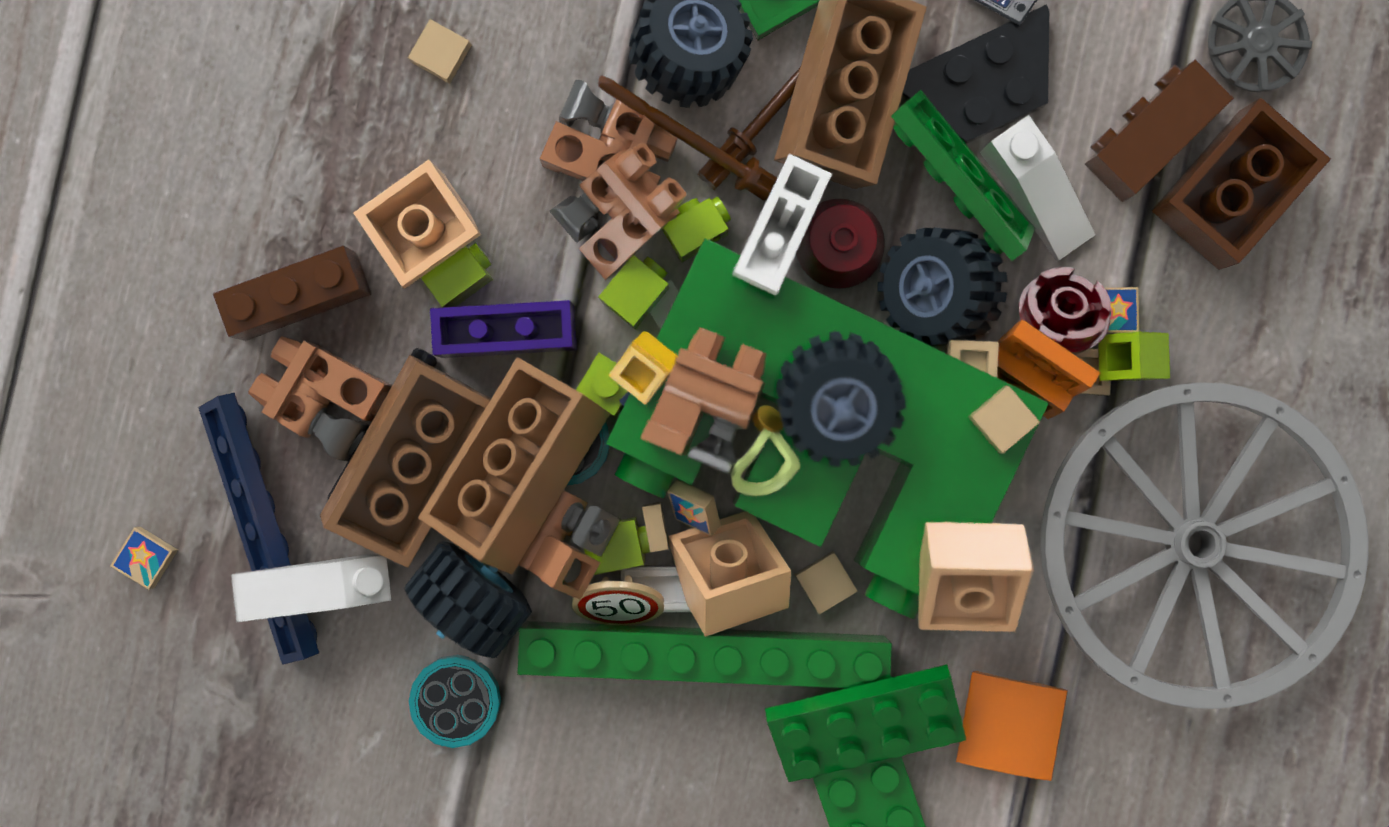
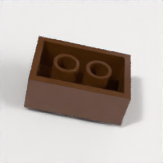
[1151,98,1331,270]

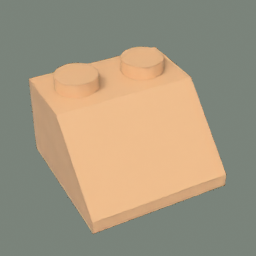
[353,159,481,288]
[668,511,791,637]
[918,522,1033,632]

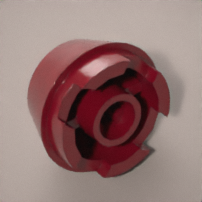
[796,199,885,289]
[1019,267,1111,355]

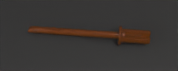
[697,68,800,190]
[598,75,777,202]

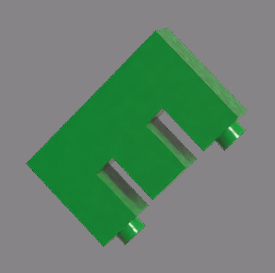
[606,238,1049,620]

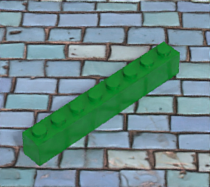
[517,621,892,688]

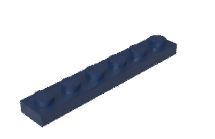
[198,393,320,665]

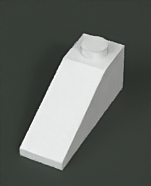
[980,115,1096,261]
[732,154,832,295]
[231,554,391,622]

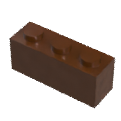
[1085,59,1234,202]
[213,245,372,341]

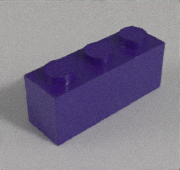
[430,300,577,358]

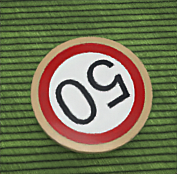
[572,575,664,625]

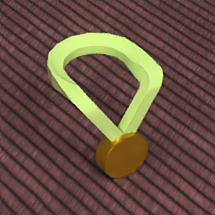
[731,405,800,496]

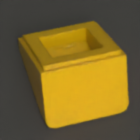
[608,331,677,405]

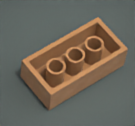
[774,0,927,189]
[320,355,491,568]
[418,357,610,575]

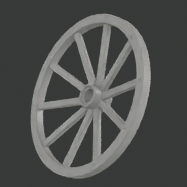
[1041,382,1369,709]

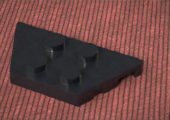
[903,4,1049,144]

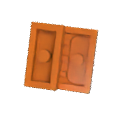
[997,319,1100,419]
[956,671,1068,781]

